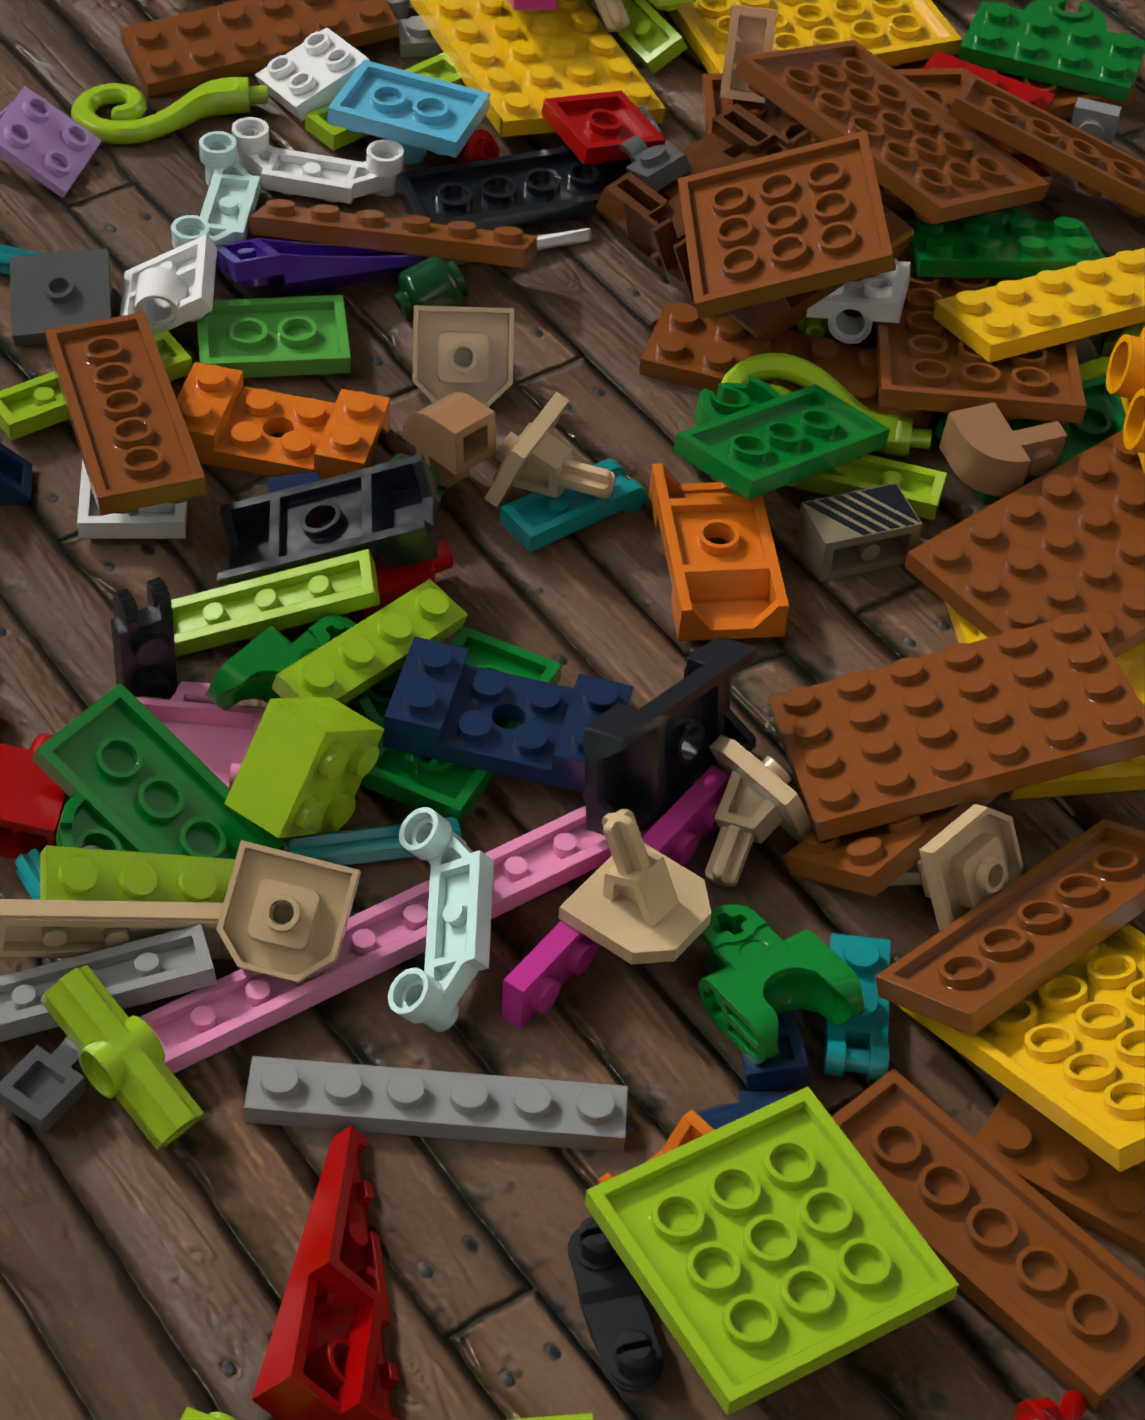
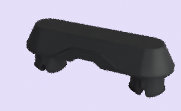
[568,1216,664,1393]

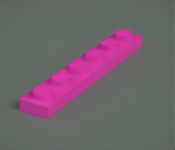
[501,765,731,1029]

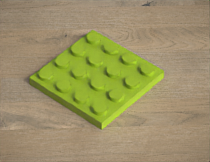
[585,1087,959,1416]

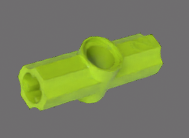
[40,965,204,1150]

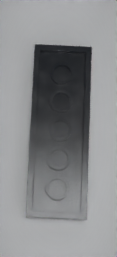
[396,146,632,231]

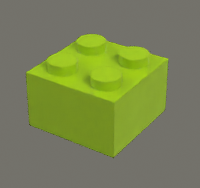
[224,697,385,838]

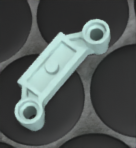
[171,131,261,248]
[388,807,494,1032]

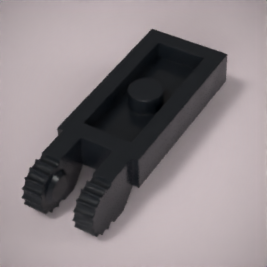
[111,577,178,699]

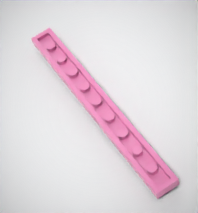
[140,805,663,1074]

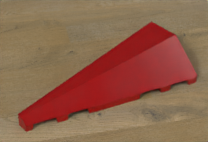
[251,1125,401,1420]

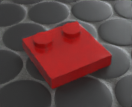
[541,90,666,165]

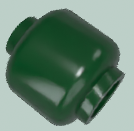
[393,256,469,321]

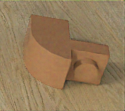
[402,392,496,488]
[939,402,1068,497]

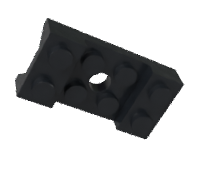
[217,453,439,587]
[582,636,757,836]

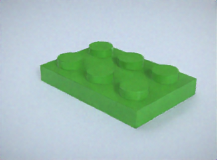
[197,295,351,378]

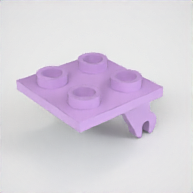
[0,86,102,198]

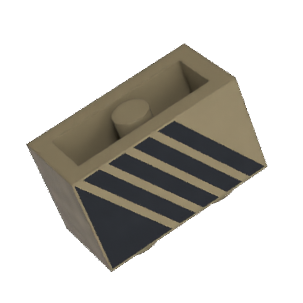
[795,483,922,582]

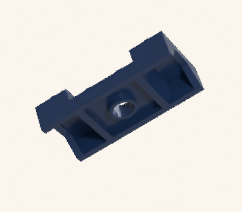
[383,637,634,793]

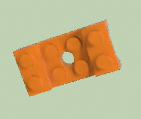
[177,362,390,480]
[649,463,789,641]

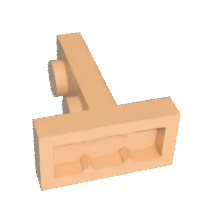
[720,5,778,103]

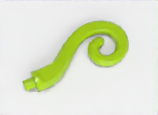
[71,77,268,144]
[721,353,932,457]

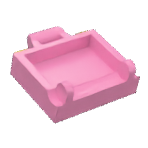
[136,681,266,789]

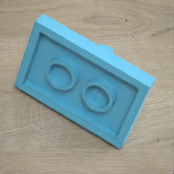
[327,60,490,165]

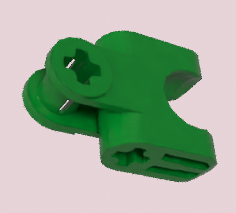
[205,615,357,710]
[699,904,864,1065]

